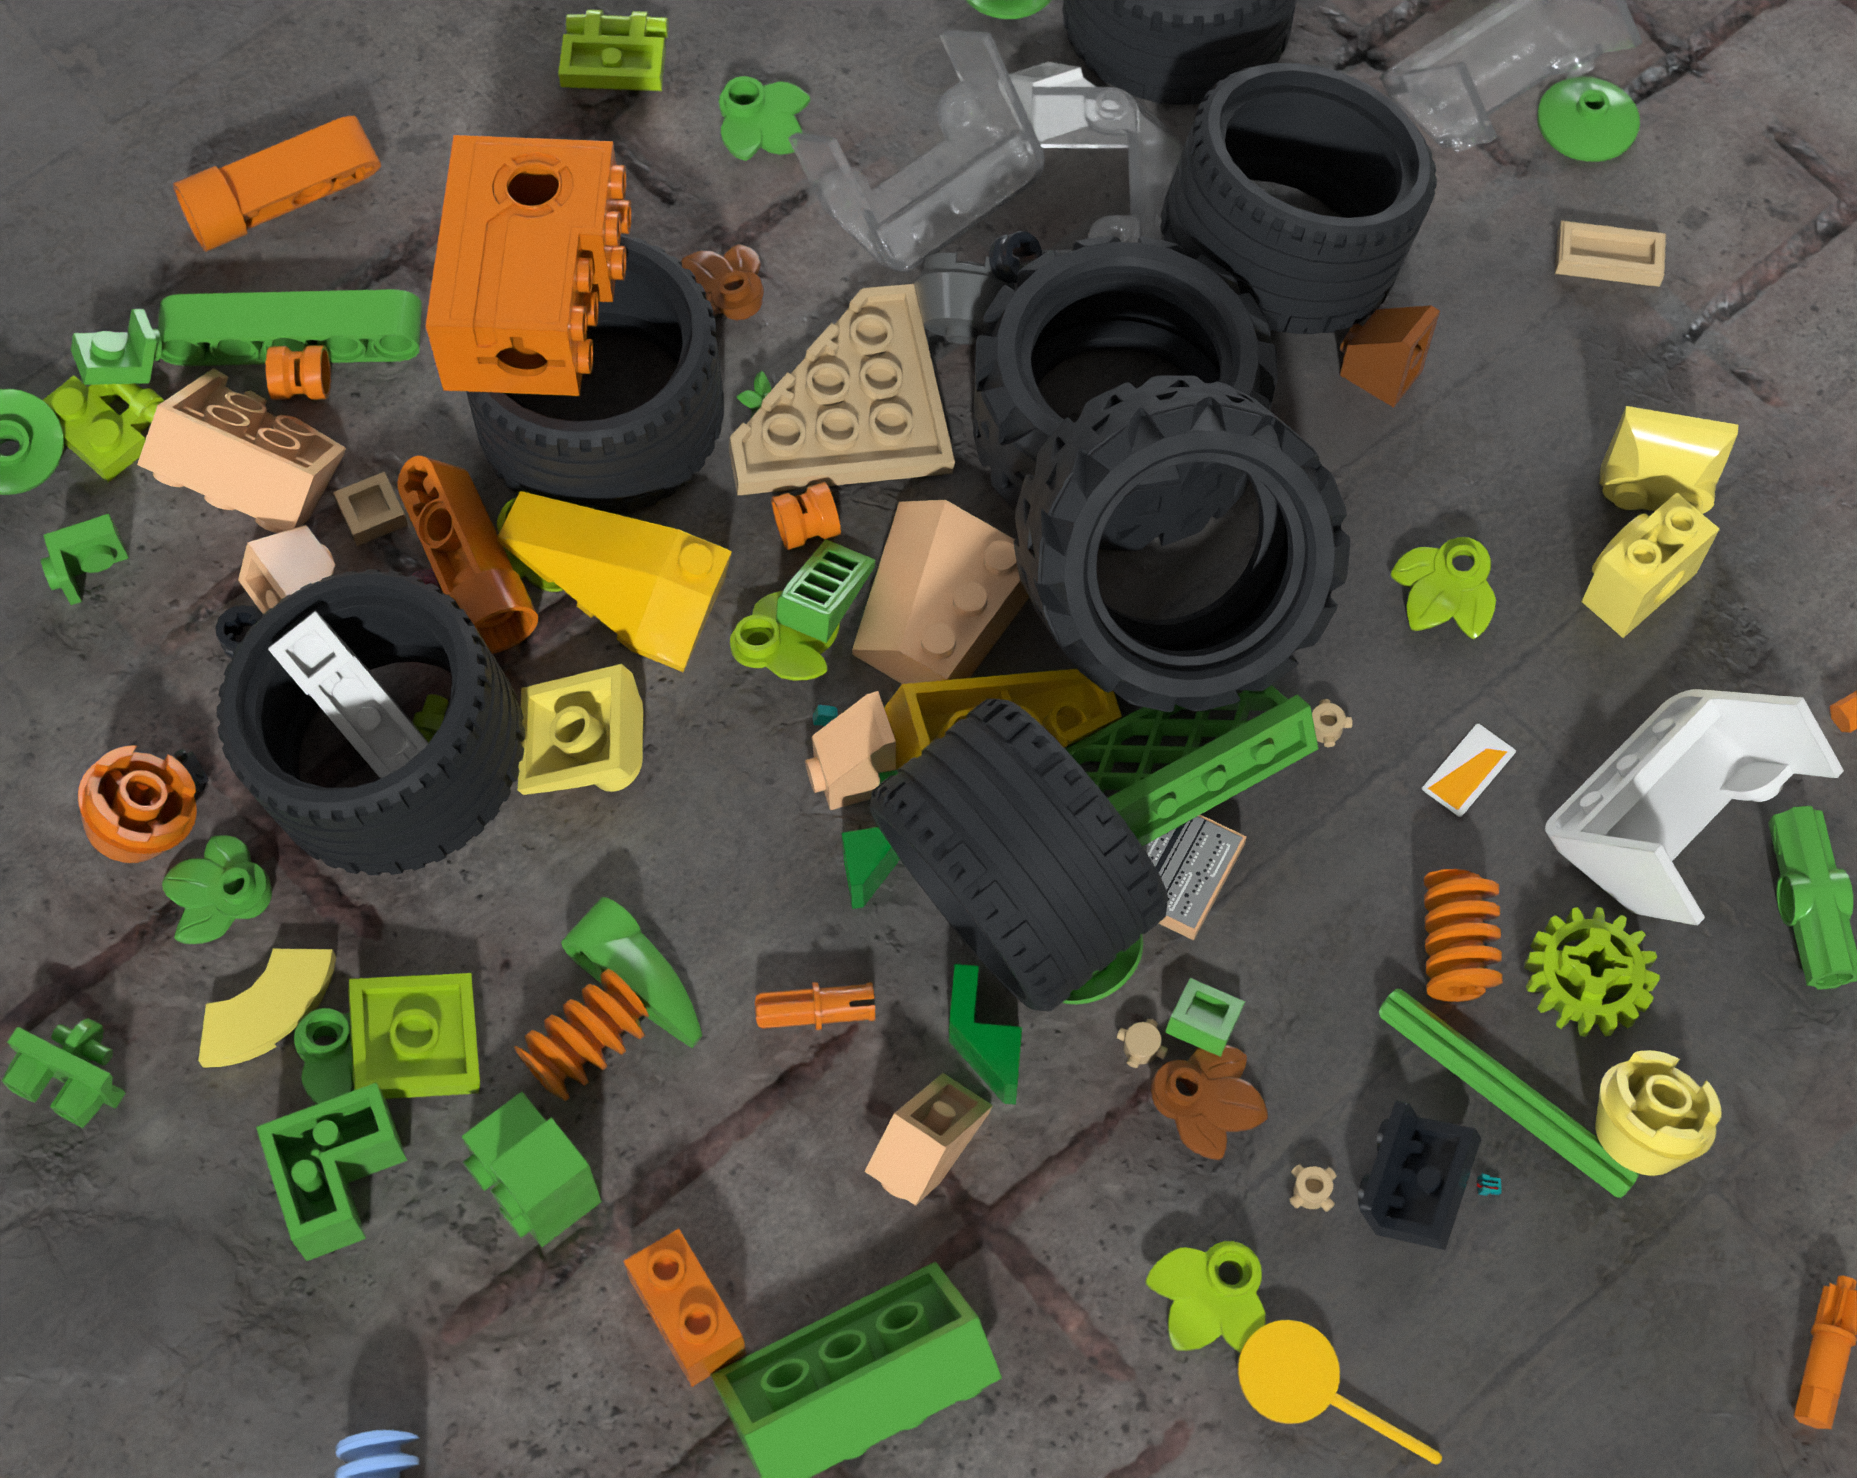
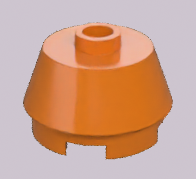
[78,745,197,863]

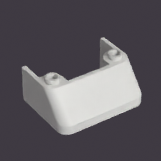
[1545,689,1844,925]

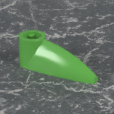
[561,897,702,1049]

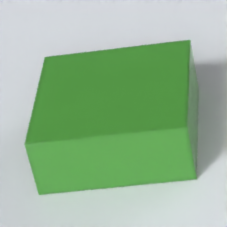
[1165,978,1245,1057]

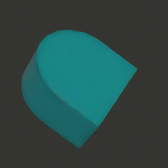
[813,705,838,726]

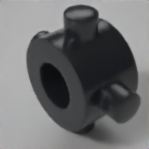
[174,749,209,793]

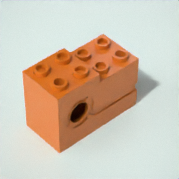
[425,135,632,396]

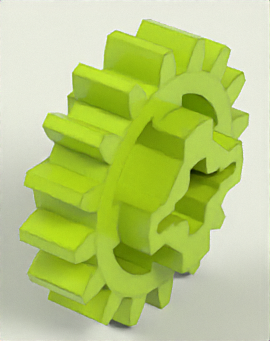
[1524,907,1660,1037]

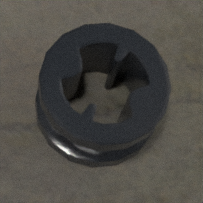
[989,231,1043,284]
[215,605,263,659]

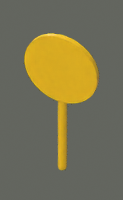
[1238,1320,1442,1464]

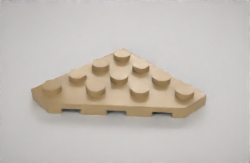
[729,284,955,495]

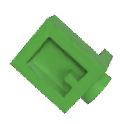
[71,309,162,385]
[41,514,129,605]

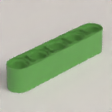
[158,289,422,366]

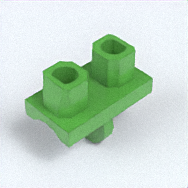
[2,1018,126,1128]

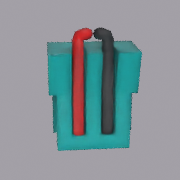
[1477,1174,1502,1196]

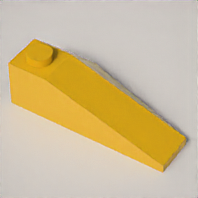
[497,491,732,672]
[884,669,1122,770]

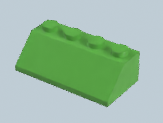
[711,1261,1002,1478]

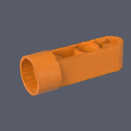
[173,116,381,252]
[398,456,538,654]

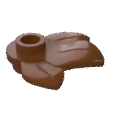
[681,244,764,320]
[1151,1045,1268,1160]

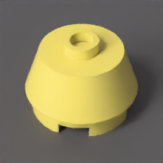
[1595,1050,1721,1176]

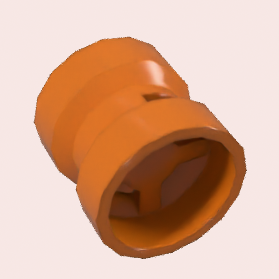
[266,345,331,400]
[771,482,841,550]

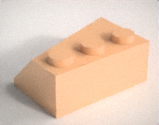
[137,368,346,533]
[852,500,1029,684]

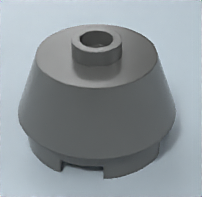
[914,252,1016,345]

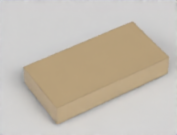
[1555,221,1666,287]

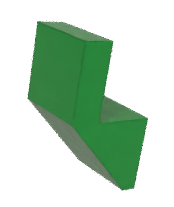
[842,770,900,909]
[949,964,1022,1105]

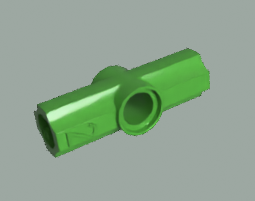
[1768,806,1857,990]

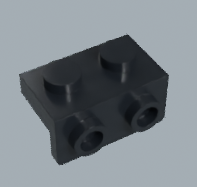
[1358,1100,1481,1250]

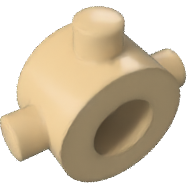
[1312,699,1352,747]
[1117,1019,1168,1068]
[1289,1164,1336,1212]

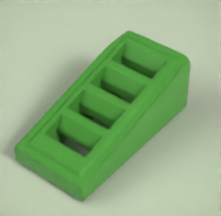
[776,539,876,643]

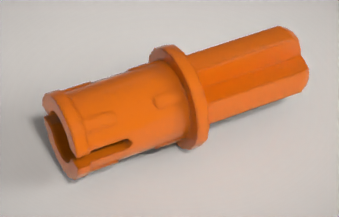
[755,982,875,1030]

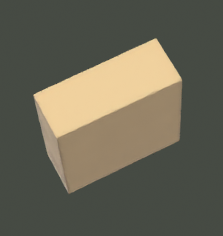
[333,472,408,546]

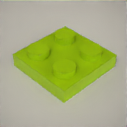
[348,973,480,1099]

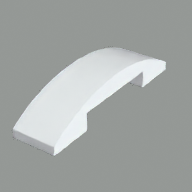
[268,611,429,778]

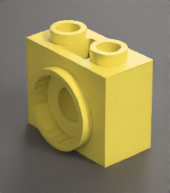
[1582,493,1719,638]

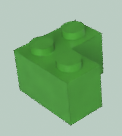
[256,1082,407,1261]
[461,1092,602,1247]

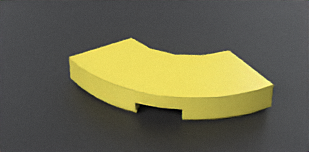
[198,949,336,1068]

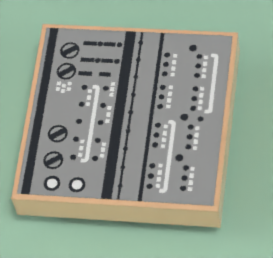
[1142,815,1246,940]

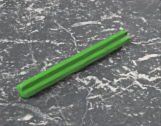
[1379,989,1639,1198]

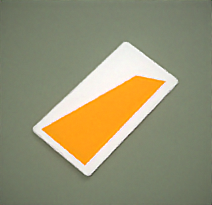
[1422,724,1516,817]

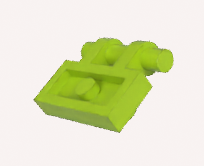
[558,9,669,91]
[42,375,165,483]

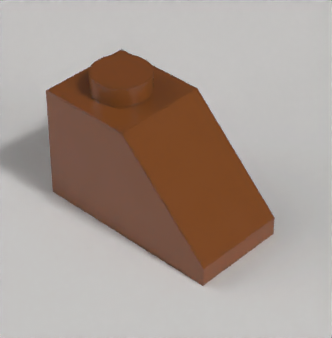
[1340,305,1440,408]

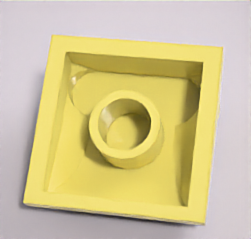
[1599,406,1738,514]
[517,664,643,795]

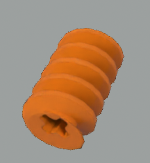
[1424,869,1503,1002]
[514,968,649,1101]

